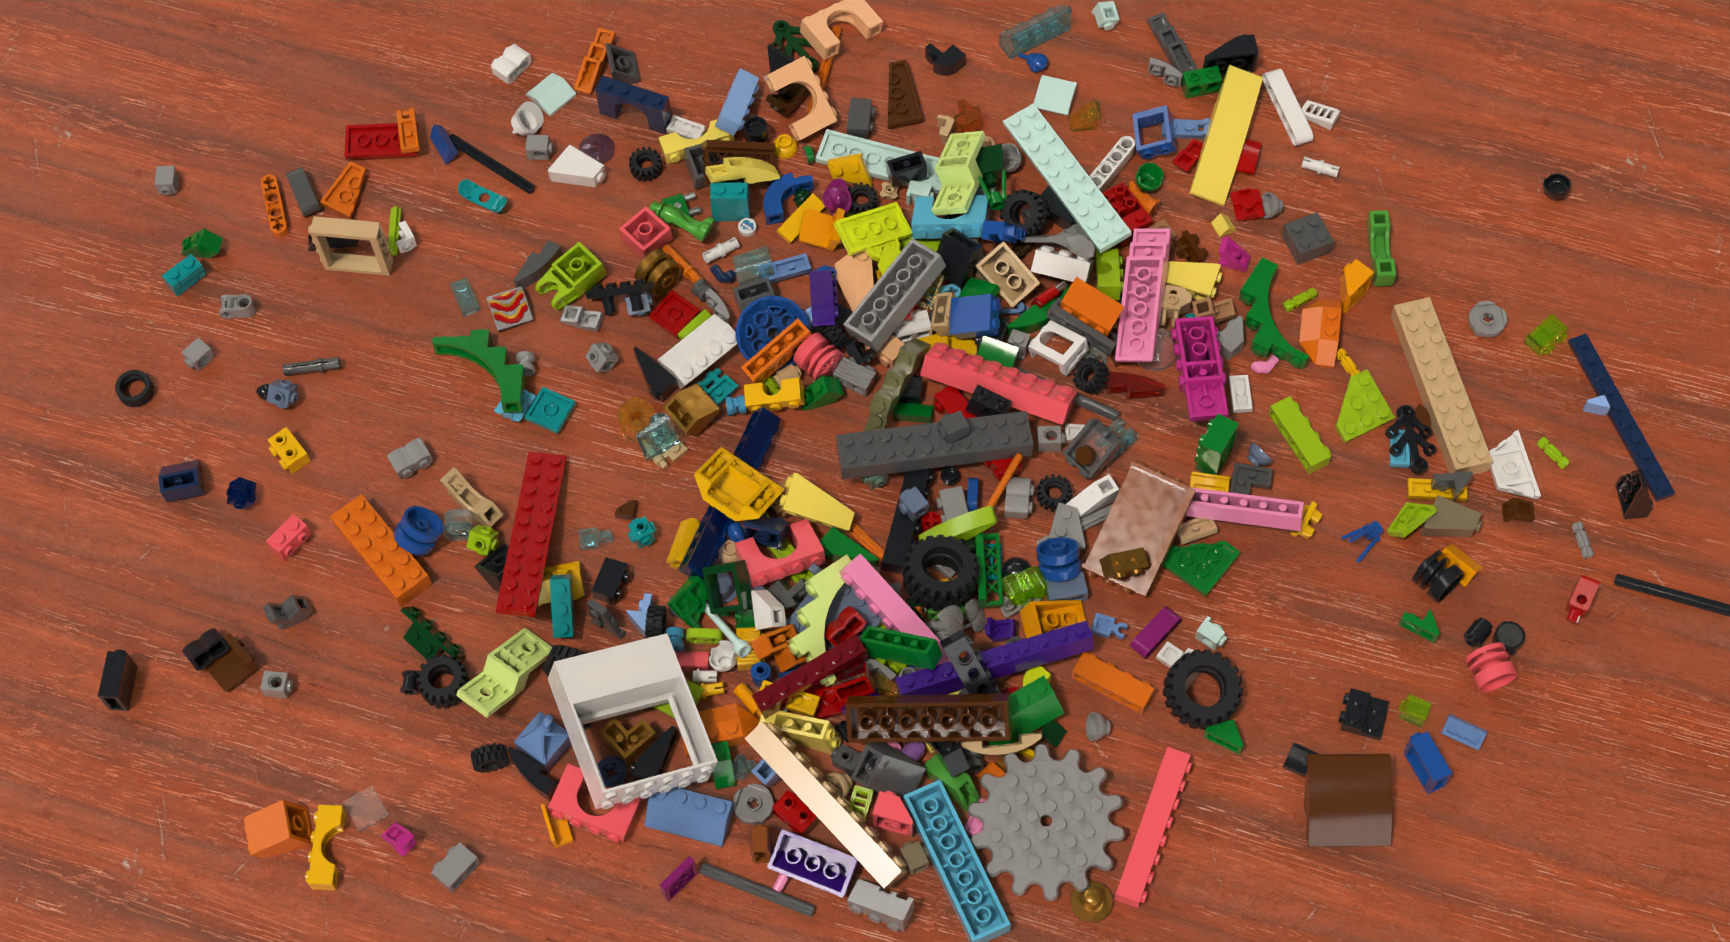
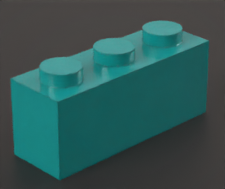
[549,574,576,638]

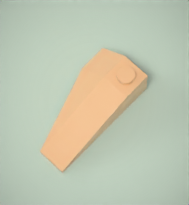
[835,251,874,312]

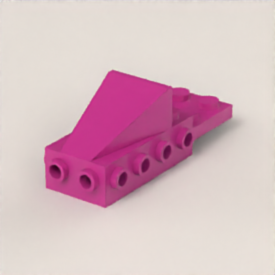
[1171,316,1229,422]

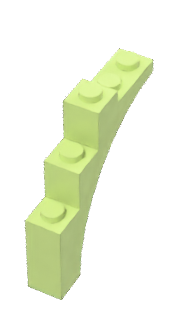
[788,555,851,687]

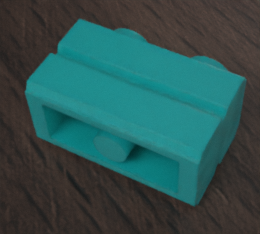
[162,254,207,297]

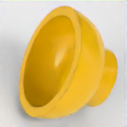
[773,134,798,159]

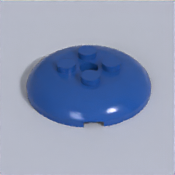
[735,296,810,371]

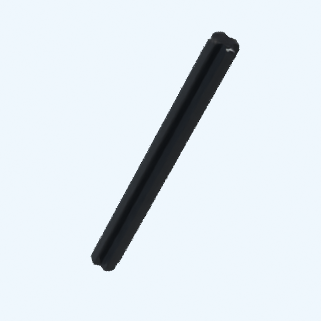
[449,134,535,194]
[1614,574,1730,616]

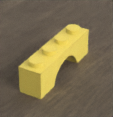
[659,120,735,164]

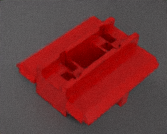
[1230,188,1265,222]

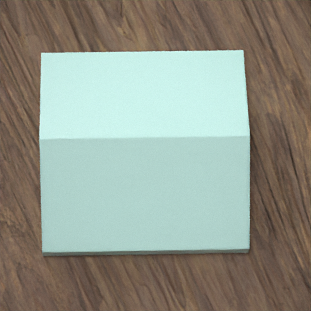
[526,73,576,117]

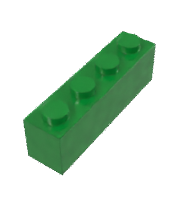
[859,625,942,670]

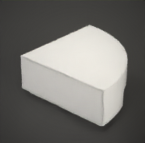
[1065,423,1085,443]

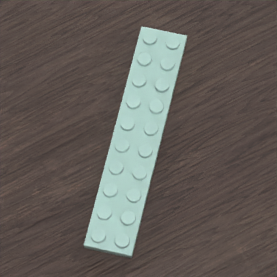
[1003,103,1132,254]
[815,129,999,195]

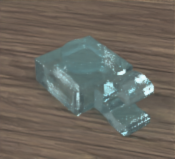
[578,527,613,550]

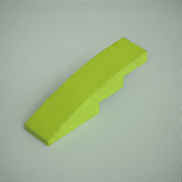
[918,505,997,541]

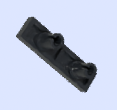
[585,279,654,315]

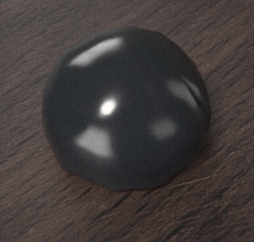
[1543,173,1571,200]
[1002,557,1031,588]

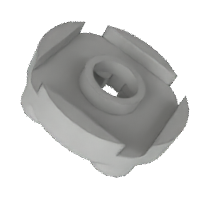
[1468,301,1507,337]
[733,784,774,825]

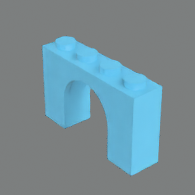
[911,195,991,239]

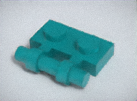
[696,368,739,406]

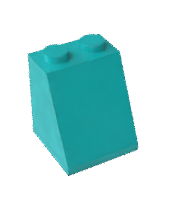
[710,183,750,222]

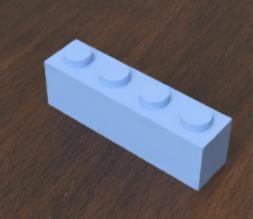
[715,68,759,136]

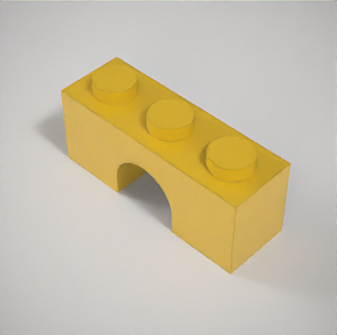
[744,377,805,413]

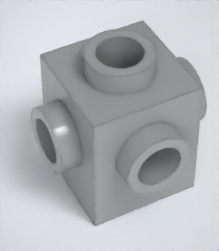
[585,343,619,372]

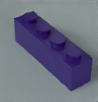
[809,270,838,326]

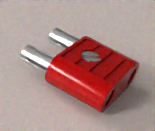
[1031,281,1067,309]

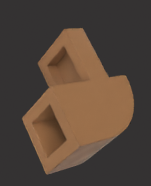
[1192,297,1237,326]

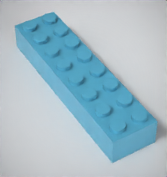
[903,780,1011,942]

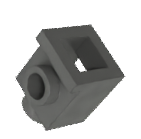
[831,744,862,776]

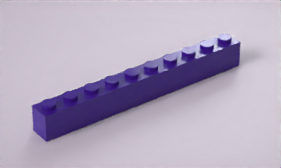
[896,621,1093,695]

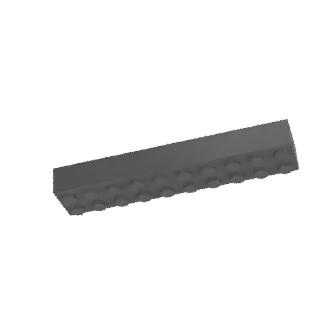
[836,411,1034,480]

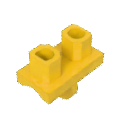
[1290,501,1323,539]

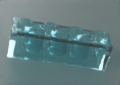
[999,5,1072,60]

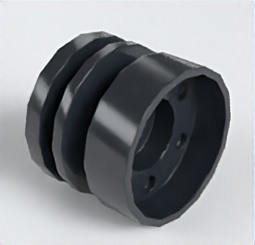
[1412,550,1465,603]

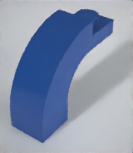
[763,172,814,225]

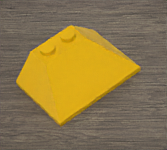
[694,447,785,521]

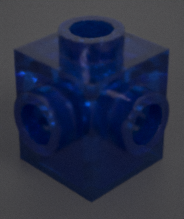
[226,477,256,509]

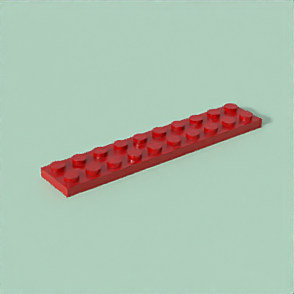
[496,452,567,618]

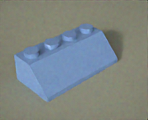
[644,787,734,847]

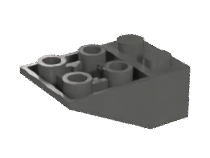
[733,278,777,339]
[851,742,927,799]

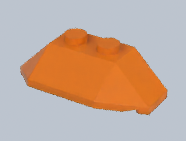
[1299,299,1342,368]
[682,703,760,757]

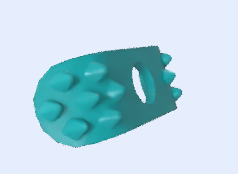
[458,179,507,213]

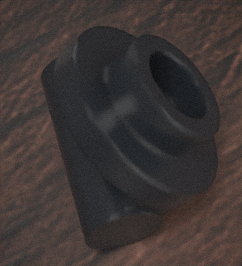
[835,721,848,744]

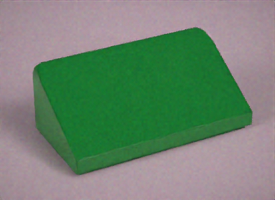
[893,402,933,423]

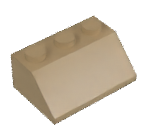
[976,241,1041,308]

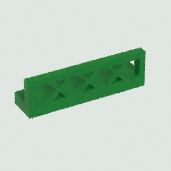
[975,532,1003,608]

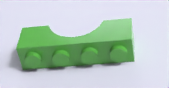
[1366,210,1396,286]

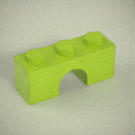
[1095,249,1124,300]

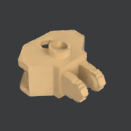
[1160,285,1192,327]

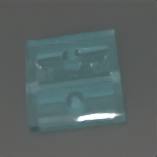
[732,246,775,286]

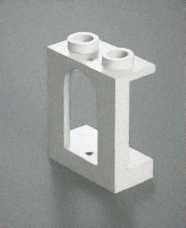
[1028,320,1089,376]

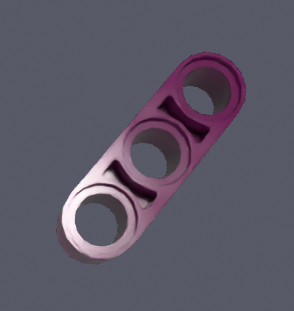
[1130,606,1182,659]

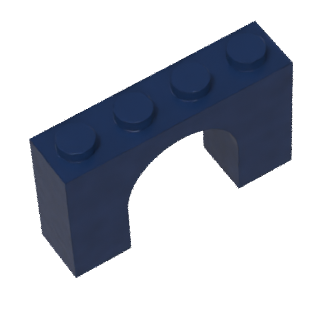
[595,76,672,135]

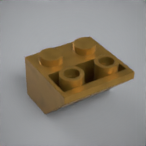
[663,384,721,437]

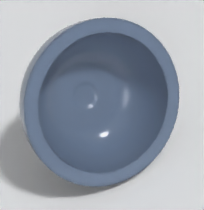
[1247,442,1273,467]

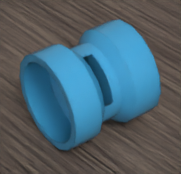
[725,395,747,416]
[664,627,684,652]

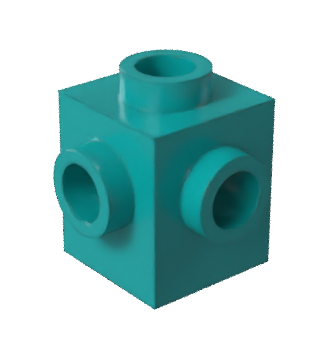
[627,516,656,549]

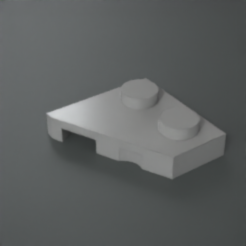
[1048,502,1085,551]

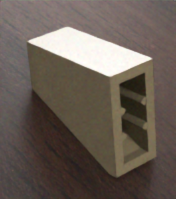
[1421,495,1482,537]

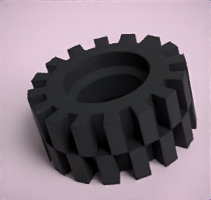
[629,147,663,182]
[848,182,878,216]
[814,324,848,350]
[1073,357,1109,394]
[1036,474,1072,512]
[645,605,667,638]
[470,743,509,773]

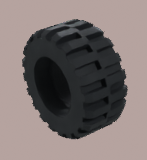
[902,535,979,611]
[1163,649,1243,729]

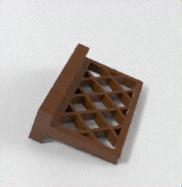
[701,140,776,188]

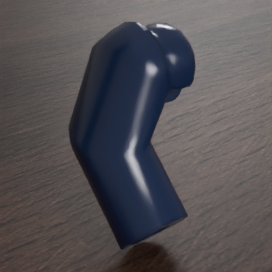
[710,264,736,283]

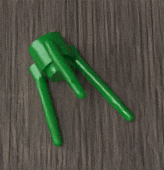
[978,170,1007,210]

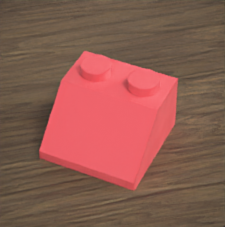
[873,791,913,837]

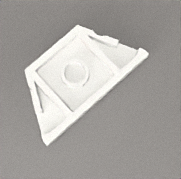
[1489,430,1541,499]

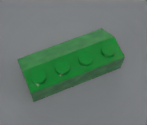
[988,675,1065,746]

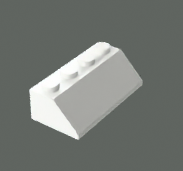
[657,314,737,389]

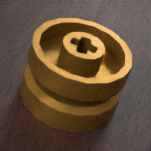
[634,249,682,297]

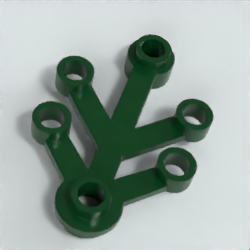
[771,20,818,73]

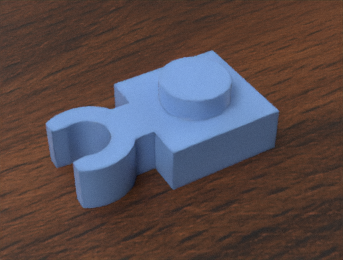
[1091,613,1128,640]

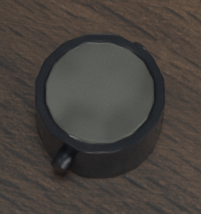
[1492,621,1525,655]

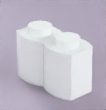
[491,44,532,85]

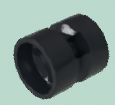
[744,116,768,143]

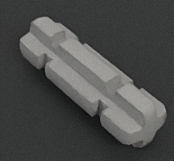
[1572,521,1594,559]

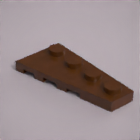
[888,59,923,129]

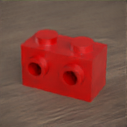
[772,790,819,837]

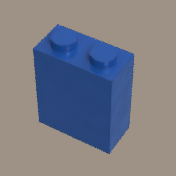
[949,294,1001,339]

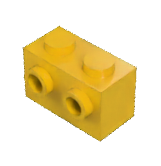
[267,427,311,474]

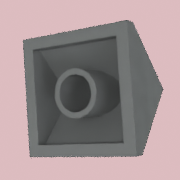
[605,43,641,84]

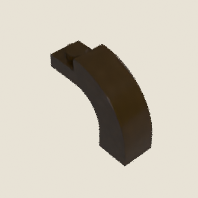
[765,83,810,116]

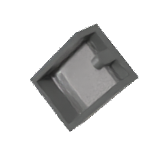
[1062,418,1125,479]

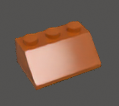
[1059,277,1125,337]

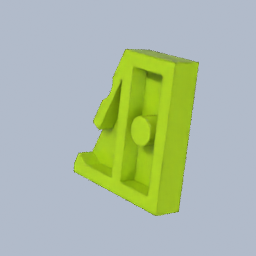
[1387,502,1437,538]

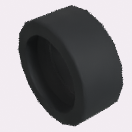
[115,370,154,407]

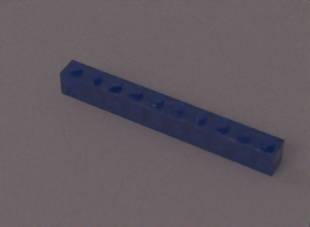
[678,407,781,580]

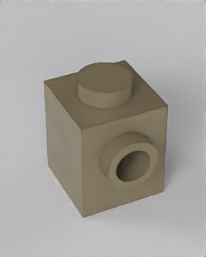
[900,841,929,876]

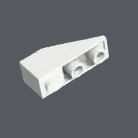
[1066,474,1119,519]

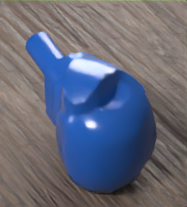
[1019,53,1048,73]
[728,522,745,543]

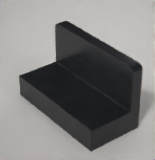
[1282,743,1319,777]

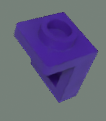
[985,617,1017,642]

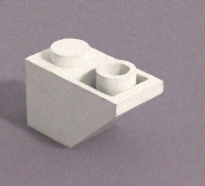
[751,590,786,630]

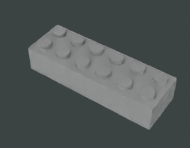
[843,239,946,352]

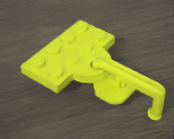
[833,202,912,275]

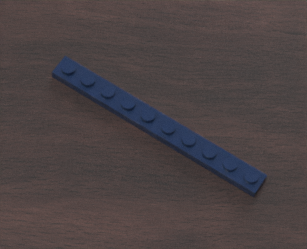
[1568,333,1675,502]

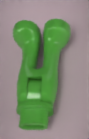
[649,200,715,242]

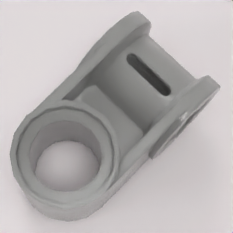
[218,294,257,319]

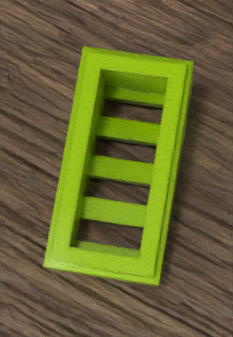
[850,785,874,823]

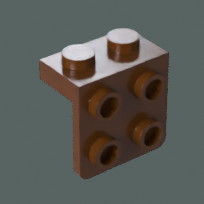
[206,633,258,692]

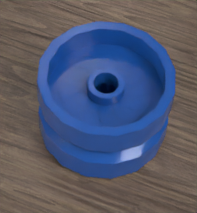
[394,506,444,555]
[1036,537,1082,582]

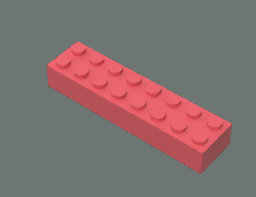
[920,343,1078,425]

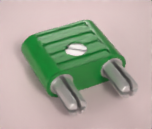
[661,192,701,225]

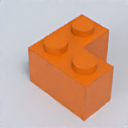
[750,624,807,673]

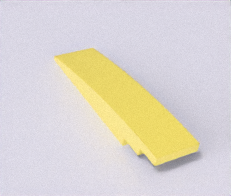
[1189,65,1263,206]

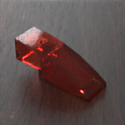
[1105,372,1165,400]

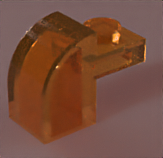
[953,99,983,133]

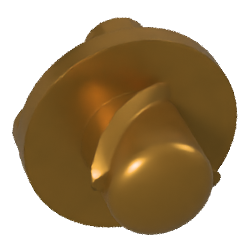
[1071,881,1112,923]

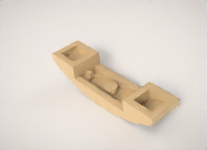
[958,732,1042,755]

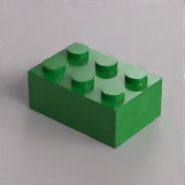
[1194,414,1239,475]

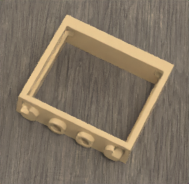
[308,216,393,276]

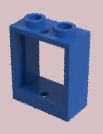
[1132,105,1177,159]
[1403,731,1452,795]

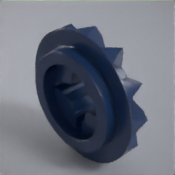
[597,756,628,788]

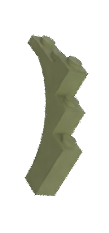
[864,338,931,431]

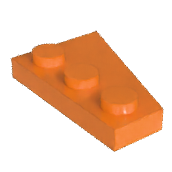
[320,161,366,220]

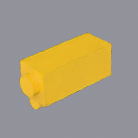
[666,518,706,571]

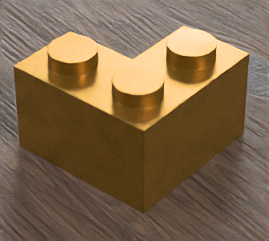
[599,718,658,767]

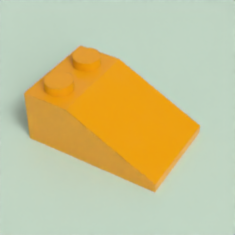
[1020,600,1086,638]

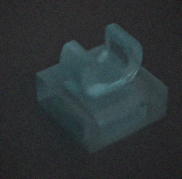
[732,754,756,781]

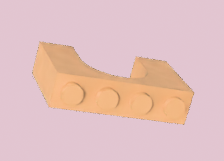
[800,0,883,60]
[764,56,837,141]

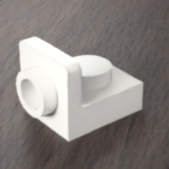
[396,221,417,253]

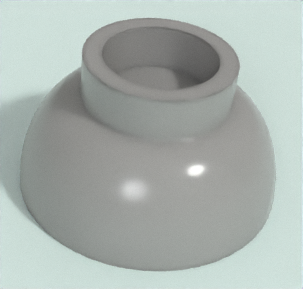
[1261,192,1283,218]
[1085,712,1110,741]

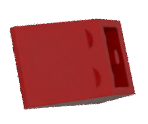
[1102,182,1153,249]

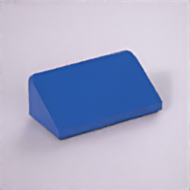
[430,124,458,164]

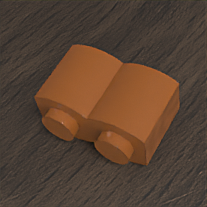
[750,825,772,864]

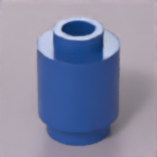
[751,662,772,687]

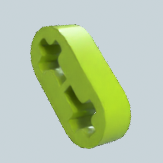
[686,628,724,644]

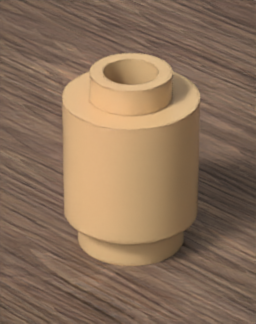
[773,364,802,389]

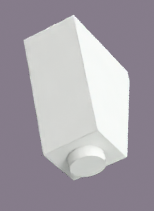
[548,145,606,187]

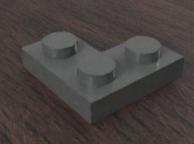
[1230,463,1273,495]

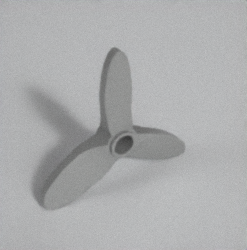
[1020,224,1095,258]

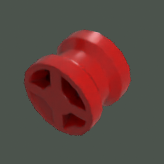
[922,511,941,532]

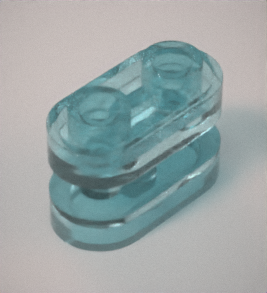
[1094,417,1137,458]

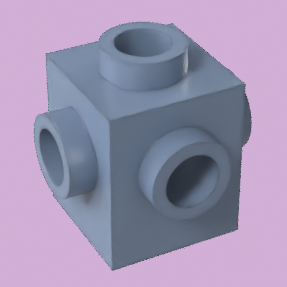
[624,291,653,316]
[266,379,299,408]

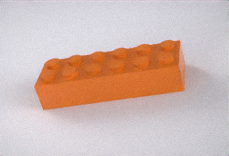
[330,494,432,607]

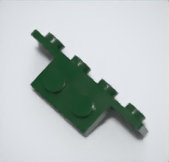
[400,606,465,660]

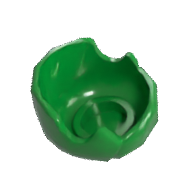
[1135,162,1164,192]

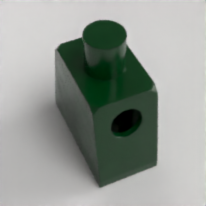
[975,144,1003,188]

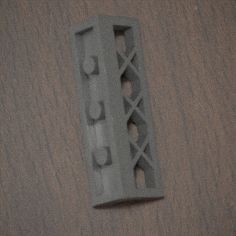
[1046,297,1118,356]

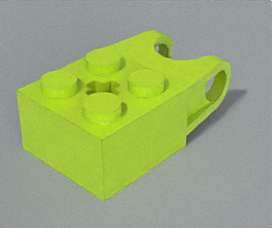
[535,242,607,310]

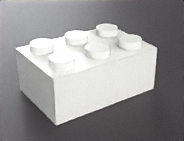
[1031,245,1094,283]

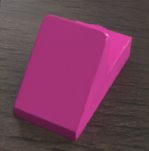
[1218,236,1251,272]
[380,822,416,856]

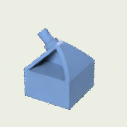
[514,712,572,772]

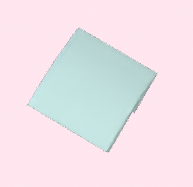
[1034,75,1077,116]

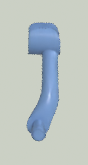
[999,302,1028,316]

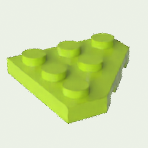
[1335,369,1395,444]

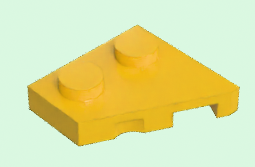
[827,153,873,187]

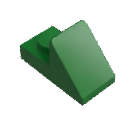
[1399,609,1439,643]

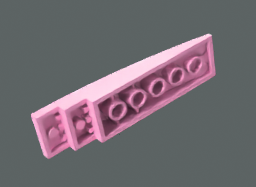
[1115,229,1172,362]

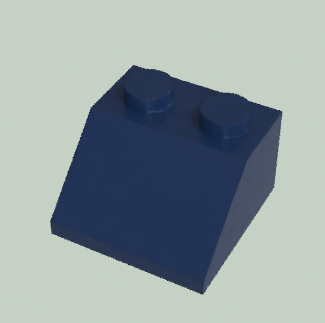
[743,514,789,550]

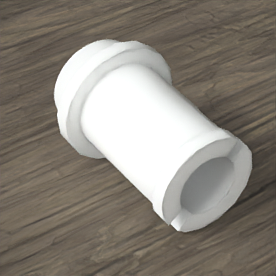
[693,668,717,684]

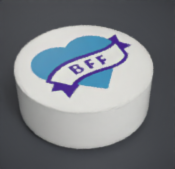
[738,218,757,237]

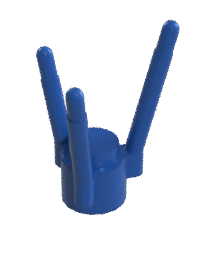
[1341,521,1383,563]

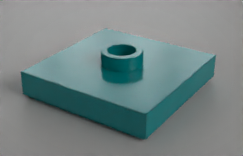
[524,387,576,434]

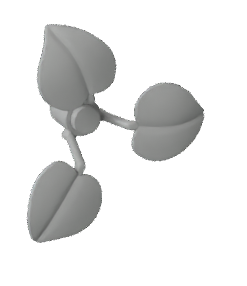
[936,599,986,653]

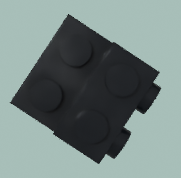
[1338,688,1389,740]

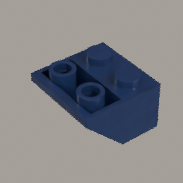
[158,460,204,502]

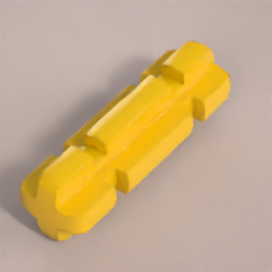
[1336,348,1360,377]

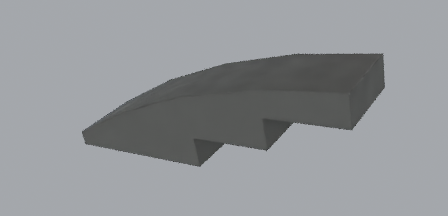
[1147,12,1197,74]

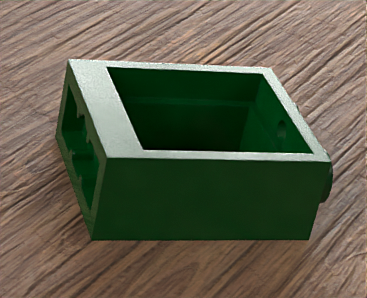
[702,560,753,617]

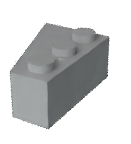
[847,879,914,932]

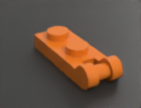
[396,107,420,154]

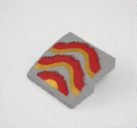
[486,286,533,332]

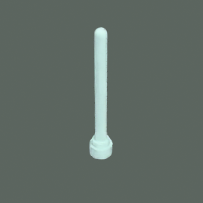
[704,601,751,658]

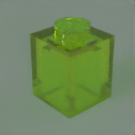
[1398,694,1432,728]

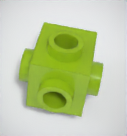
[466,525,499,555]

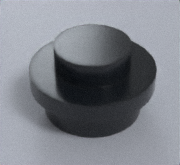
[941,466,960,485]

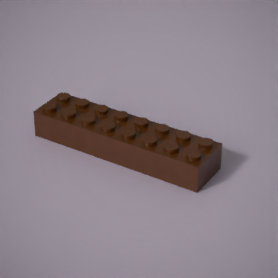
[845,693,1013,743]

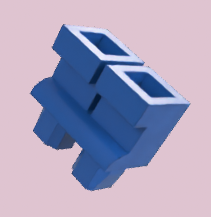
[982,221,1026,244]

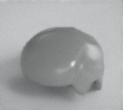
[1002,143,1022,173]

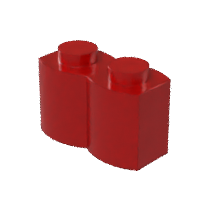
[824,606,866,646]

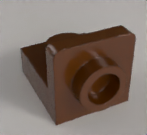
[1502,497,1535,522]

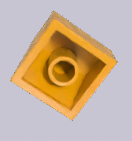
[1339,259,1374,314]

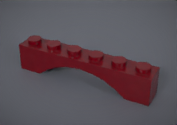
[752,634,868,719]

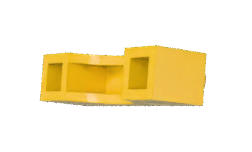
[305,805,347,890]

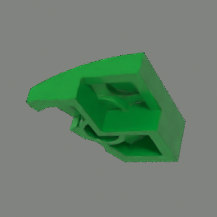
[667,576,708,628]

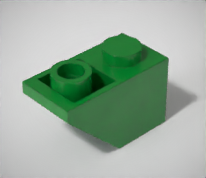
[181,228,223,259]
[802,376,844,411]

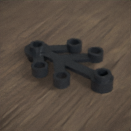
[1385,405,1437,474]

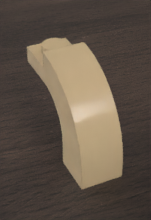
[440,467,504,527]

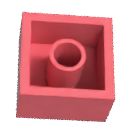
[619,206,673,259]

